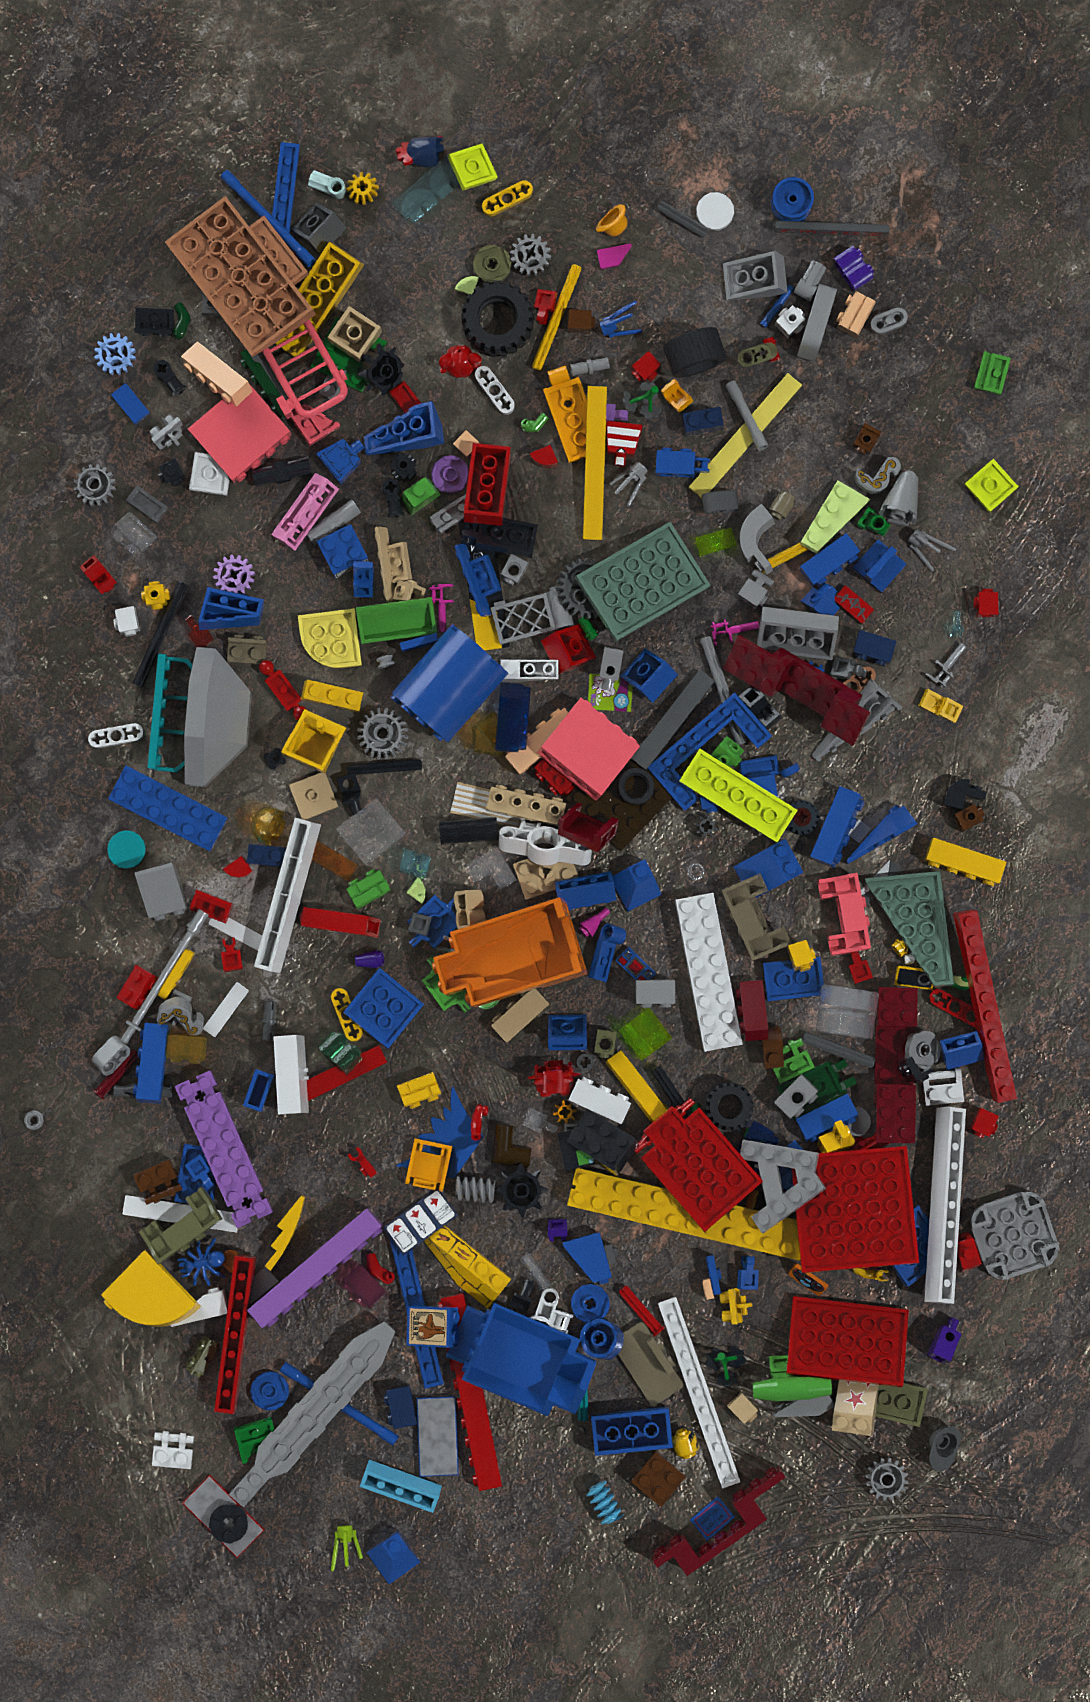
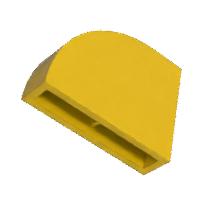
[101,1250,201,1327]

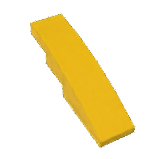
[265,1195,306,1271]

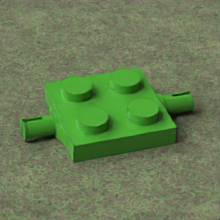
[422,956,471,1013]

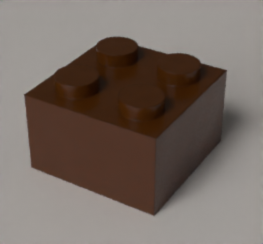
[631,1450,686,1507]

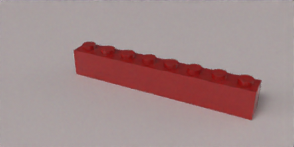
[214,1254,257,1414]

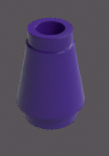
[355,949,384,968]

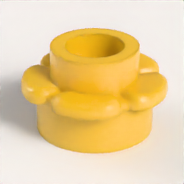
[891,939,908,957]

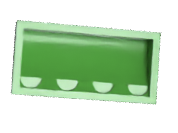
[356,597,437,644]

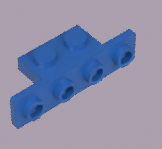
[455,544,501,617]

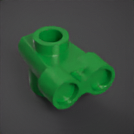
[857,507,891,537]

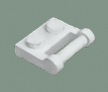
[923,1067,964,1106]

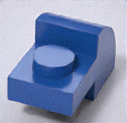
[353,561,374,598]

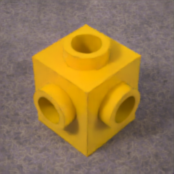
[141,581,170,610]

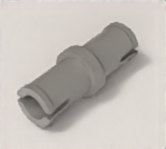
[570,357,610,376]

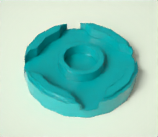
[107,830,146,869]

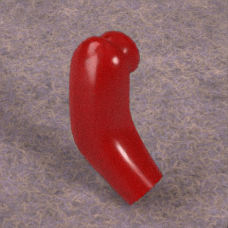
[470,1104,488,1141]
[366,1253,395,1284]

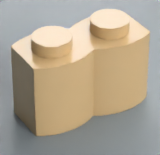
[454,890,485,929]

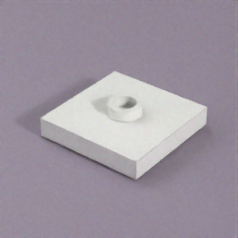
[189,452,230,496]

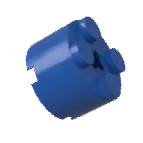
[580,1319,624,1360]

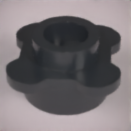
[264,748,286,770]

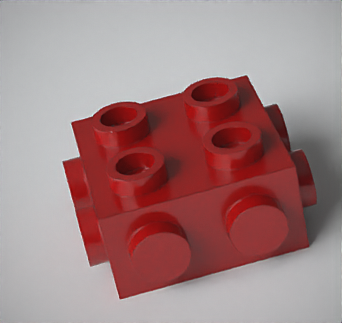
[534,759,575,796]

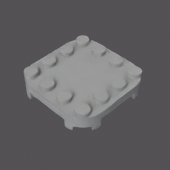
[970,1191,1060,1280]

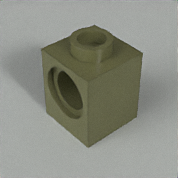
[594,1030,617,1058]

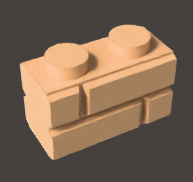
[836,291,876,338]

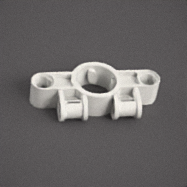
[498,820,592,865]
[529,1288,574,1334]

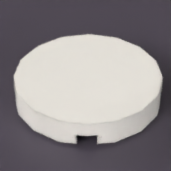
[696,192,734,231]

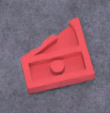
[290,403,340,446]

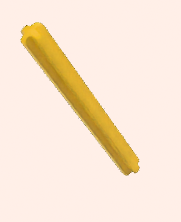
[532,264,581,371]

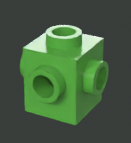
[711,736,745,768]

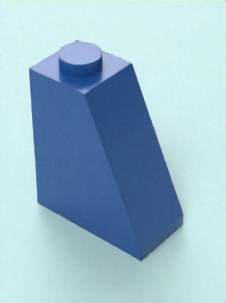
[562,1232,612,1285]

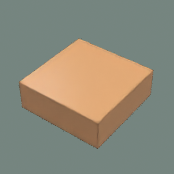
[453,430,480,457]
[702,1278,714,1300]

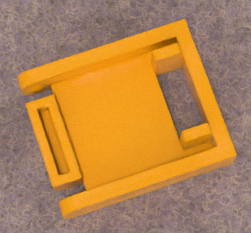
[405,1138,452,1192]

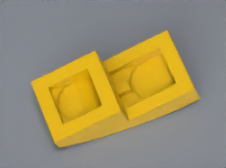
[918,689,963,723]

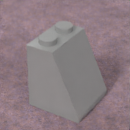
[135,862,188,921]

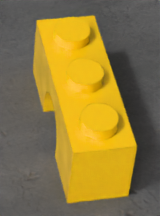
[301,679,363,713]

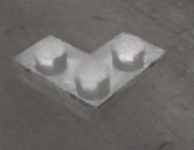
[464,847,517,890]

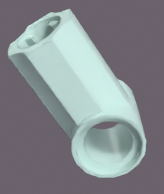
[308,171,347,199]

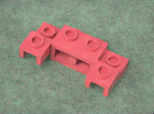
[817,873,871,957]

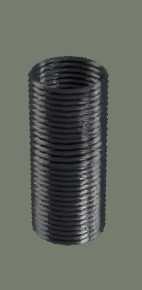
[439,816,498,845]

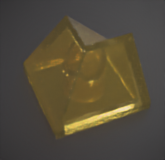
[472,711,519,759]

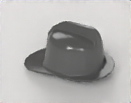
[929,1426,961,1472]

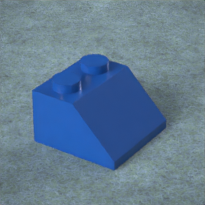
[620,648,678,703]

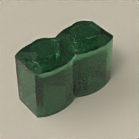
[318,1030,363,1075]

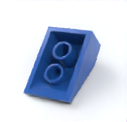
[733,839,804,898]

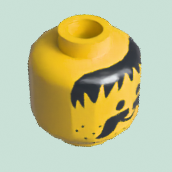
[672,1428,699,1459]

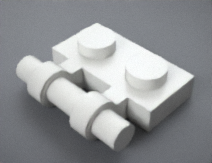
[152,1431,194,1469]

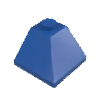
[612,859,662,912]
[367,1529,421,1584]

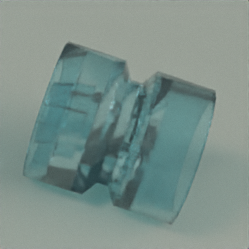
[399,848,432,880]

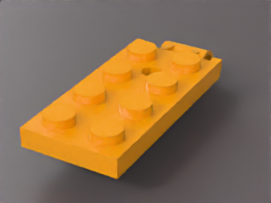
[543,365,587,463]

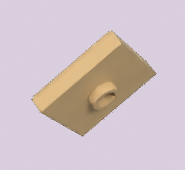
[289,772,338,820]

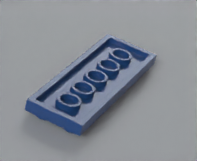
[108,765,228,852]

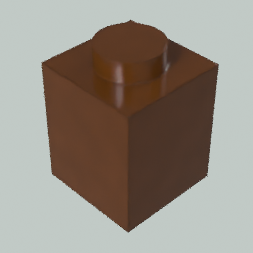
[568,309,595,334]

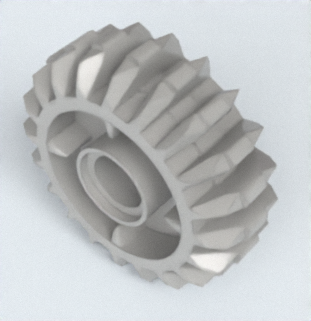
[357,708,408,760]

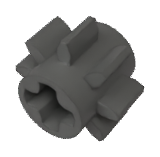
[695,815,718,839]

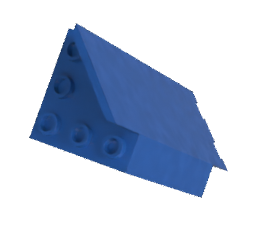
[446,1303,596,1416]

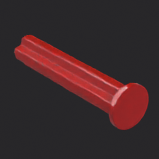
[619,1286,665,1337]

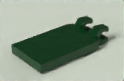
[777,1059,857,1121]

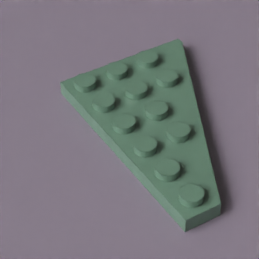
[865,871,954,987]

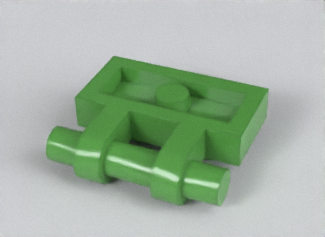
[772,1038,815,1084]

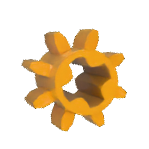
[553,1100,577,1124]

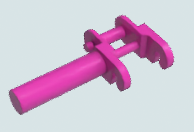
[429,584,454,632]
[711,619,759,646]

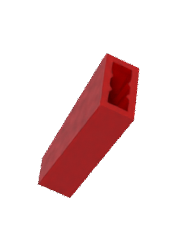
[300,907,381,938]

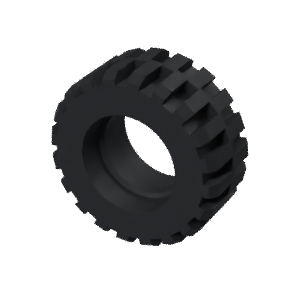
[461,281,534,357]

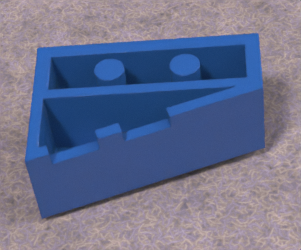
[198,587,264,630]

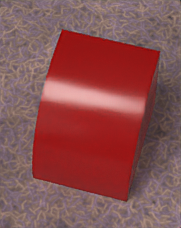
[530,445,558,468]
[223,856,254,878]

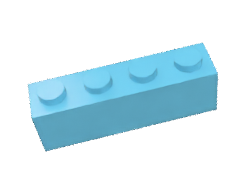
[360,1460,442,1513]

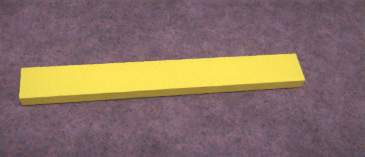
[689,373,802,499]

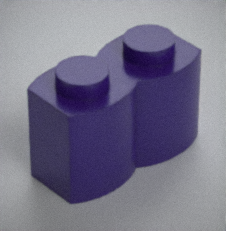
[833,246,874,292]

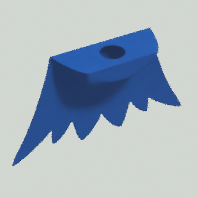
[396,1087,484,1179]

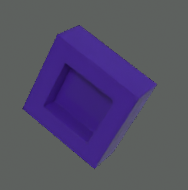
[548,1219,567,1241]

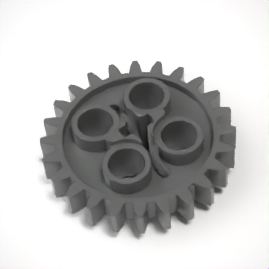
[556,558,598,620]

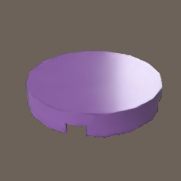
[432,455,469,494]

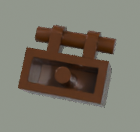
[133,1159,183,1205]

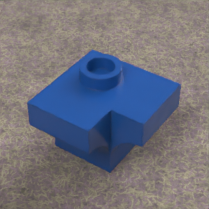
[801,583,840,616]

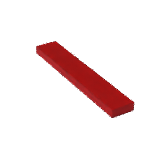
[275,1045,388,1101]

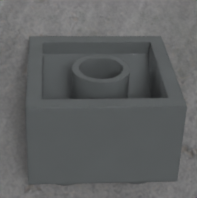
[291,202,347,255]

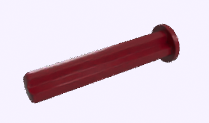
[93,1049,138,1100]

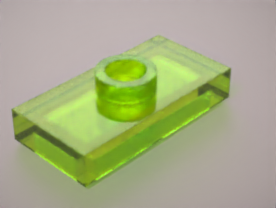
[695,527,737,557]

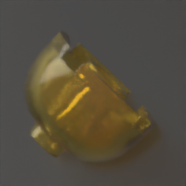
[250,807,286,846]

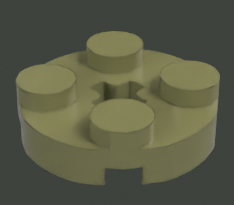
[473,245,511,284]

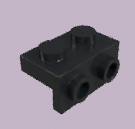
[134,306,174,337]
[897,1057,933,1084]

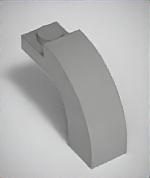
[740,504,775,575]

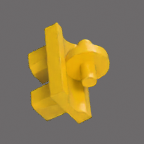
[720,1288,752,1325]

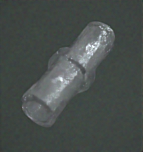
[520,1252,551,1291]

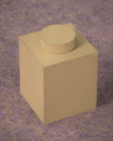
[727,1392,758,1424]

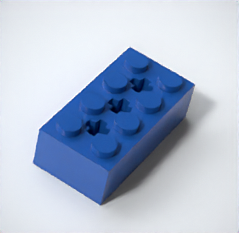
[591,1406,673,1456]

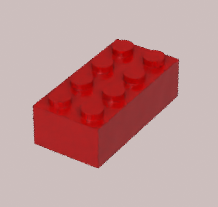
[464,443,511,526]

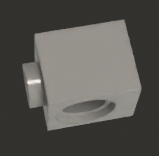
[501,554,528,586]

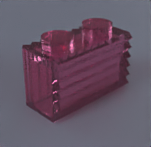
[343,1263,387,1309]

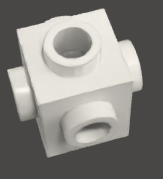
[775,305,806,338]

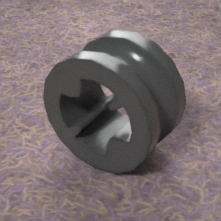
[576,1053,594,1071]

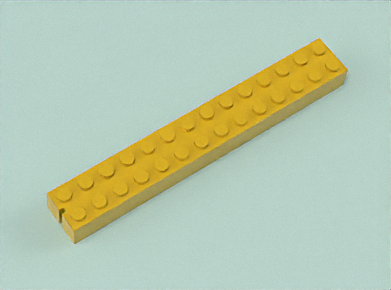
[567,1168,800,1261]

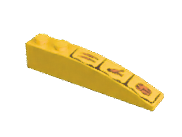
[424,1225,511,1309]

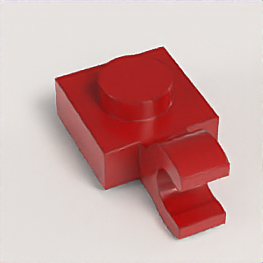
[534,289,557,325]
[848,952,873,984]
[348,1147,378,1178]

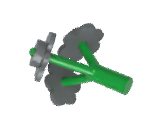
[623,382,662,419]

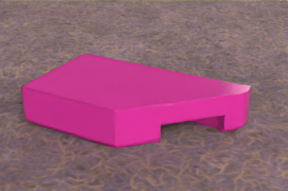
[597,243,632,270]

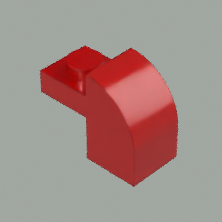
[80,555,117,594]

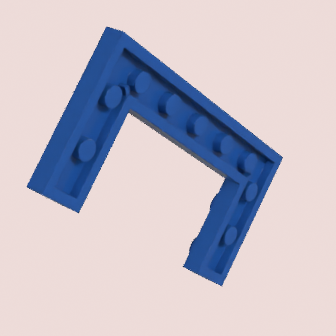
[648,693,772,811]

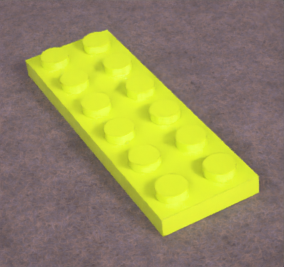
[679,749,797,843]

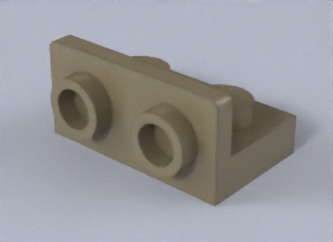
[227,635,267,665]

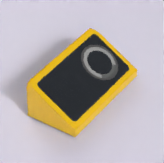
[894,966,933,990]

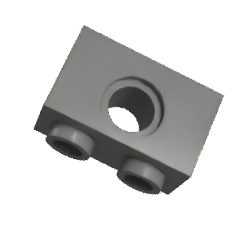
[774,1074,818,1119]

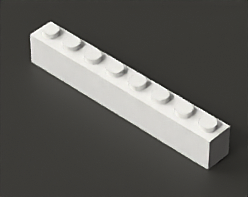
[254,818,321,973]

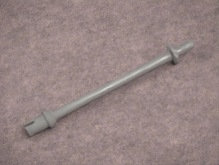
[121,909,209,1044]

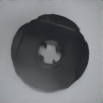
[209,1503,248,1544]

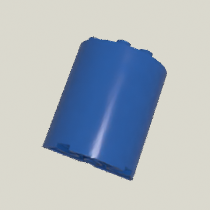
[391,624,509,742]

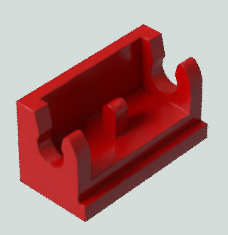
[190,890,234,924]

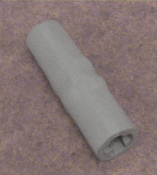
[307,500,361,546]

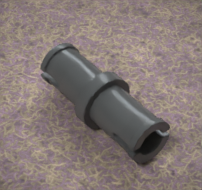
[262,1001,277,1040]

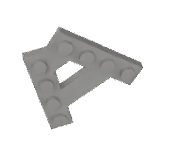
[740,1140,826,1233]

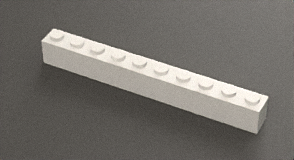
[924,1107,966,1304]

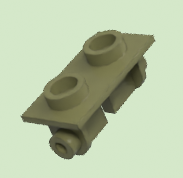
[186,1335,219,1378]

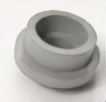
[24,1110,44,1130]

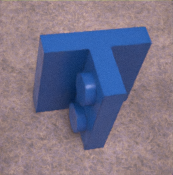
[852,539,906,593]
[548,1015,587,1050]

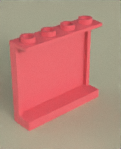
[188,384,292,483]
[536,698,640,801]

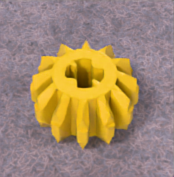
[346,172,379,205]

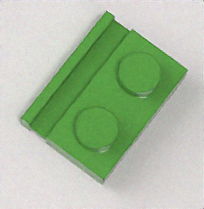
[974,351,1011,396]

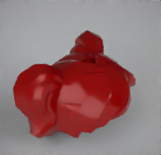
[439,345,482,378]

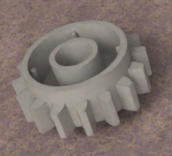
[74,464,116,507]
[865,1457,908,1501]

